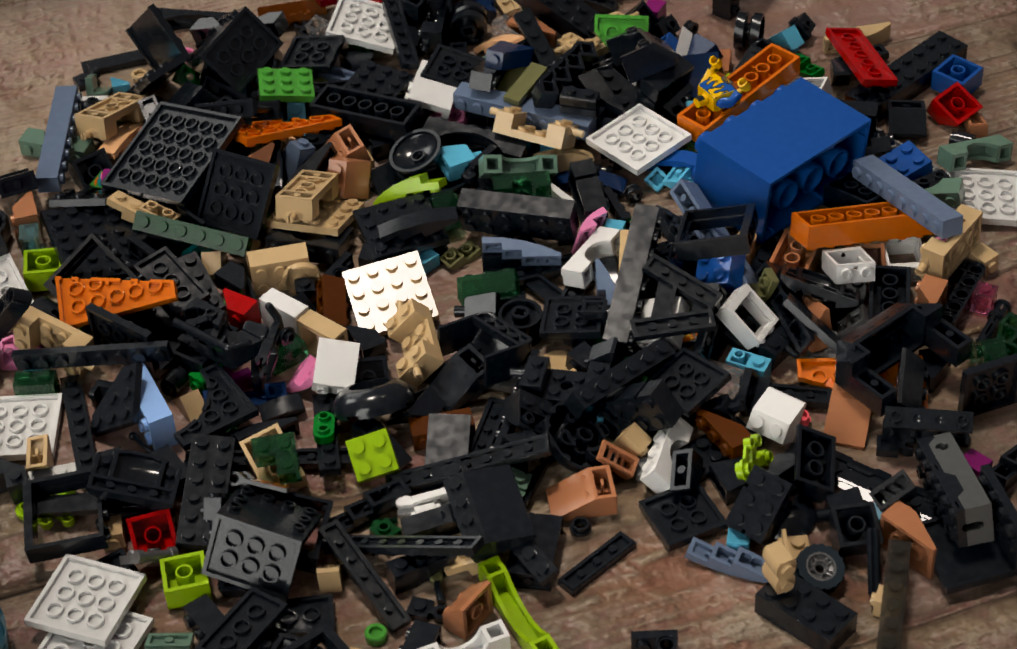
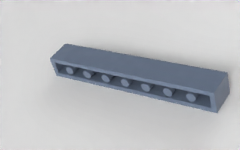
[453,81,597,141]
[35,85,82,193]
[852,154,963,239]
[670,178,758,286]

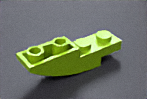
[373,172,447,205]

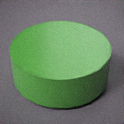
[364,623,388,646]

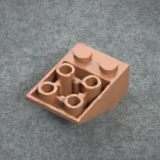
[325,124,371,172]
[546,465,617,522]

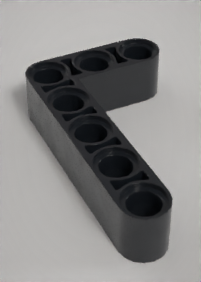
[942,258,986,329]
[0,287,33,341]

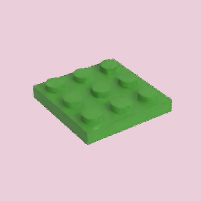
[257,67,315,102]

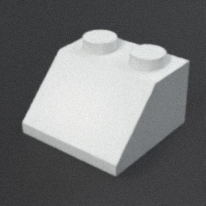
[746,387,807,445]

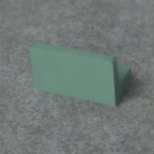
[85,74,112,96]

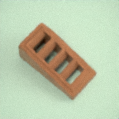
[718,49,732,75]
[963,111,988,139]
[596,439,640,480]

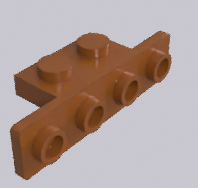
[257,0,327,25]

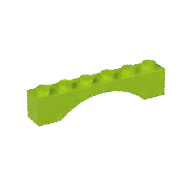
[478,555,559,649]

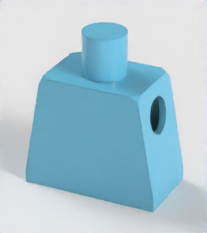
[436,144,481,182]

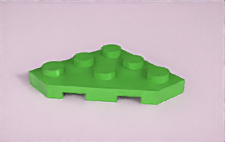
[594,14,649,47]

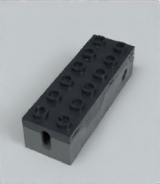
[914,432,995,548]

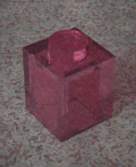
[970,281,998,315]

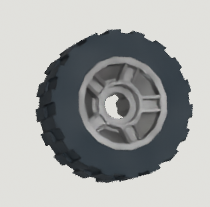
[794,544,845,595]

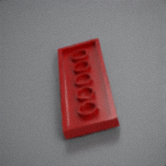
[825,27,898,88]

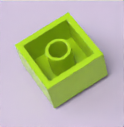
[23,248,61,292]
[345,428,401,485]
[159,550,213,610]

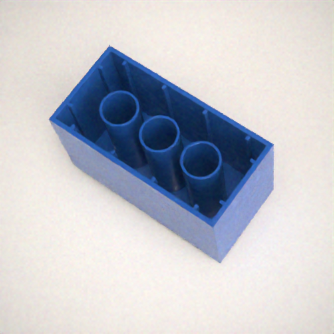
[691,77,872,244]

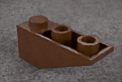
[695,408,751,459]

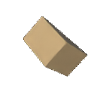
[174,389,204,423]
[26,434,54,472]
[316,563,342,594]

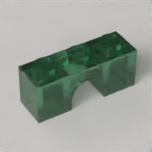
[492,170,552,198]

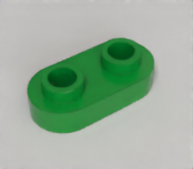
[313,411,336,444]

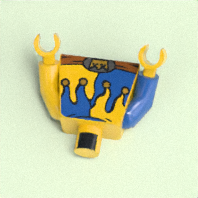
[693,55,751,112]

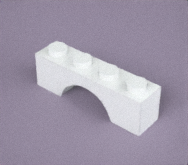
[561,226,620,289]
[640,417,694,494]
[418,619,511,649]

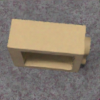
[297,309,348,357]

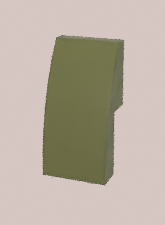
[439,240,482,270]
[750,268,780,303]

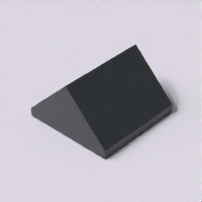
[370,162,403,196]

